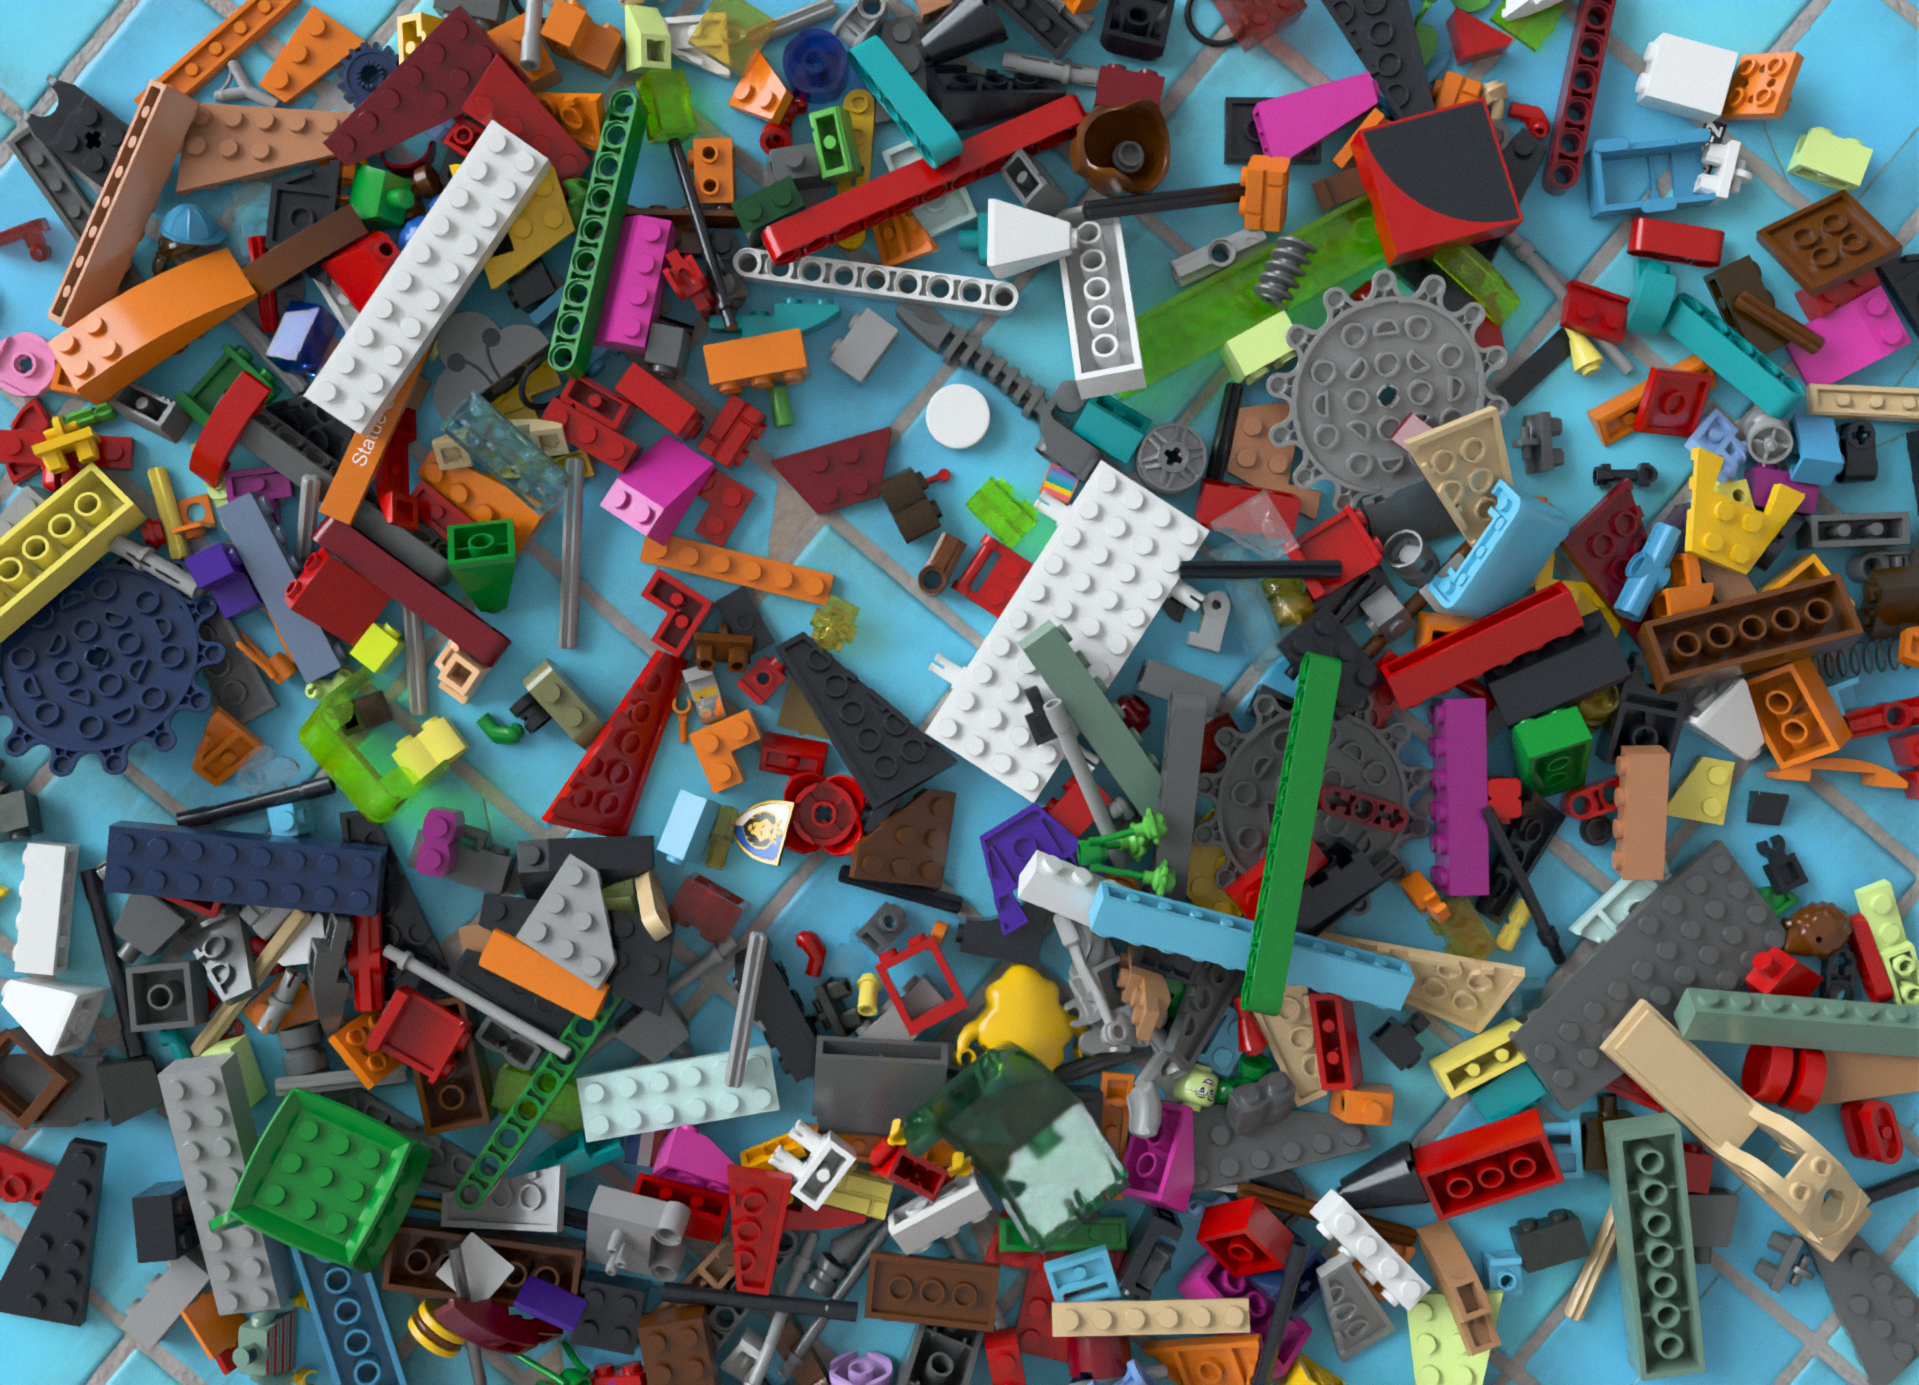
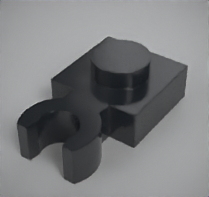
[1756,834,1809,896]

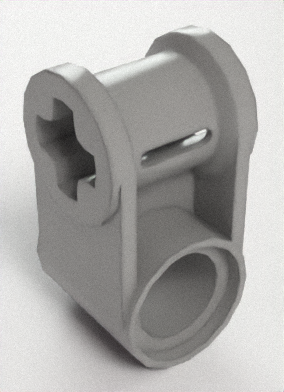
[830,0,888,48]

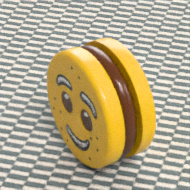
[408,1298,466,1358]

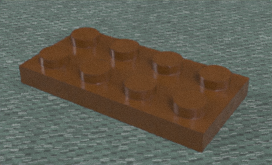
[864,1250,1000,1332]

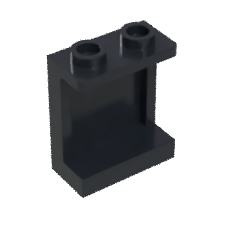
[1117,1205,1183,1300]

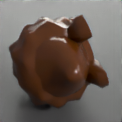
[1781,901,1852,960]

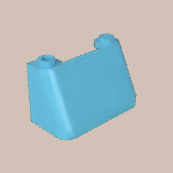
[1427,479,1570,620]

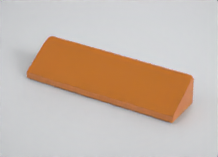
[1587,354,1718,447]
[478,928,610,1021]

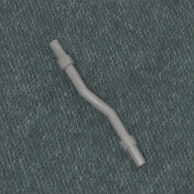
[744,1231,819,1385]

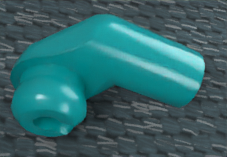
[158,1028,193,1060]

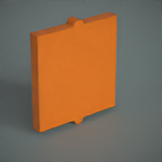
[180,1290,247,1360]

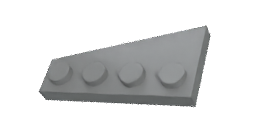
[1316,1252,1396,1363]

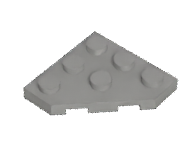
[516,854,618,990]

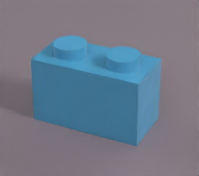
[1786,413,1845,487]

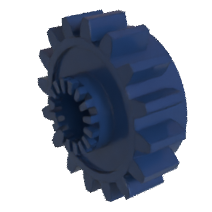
[337,42,399,109]

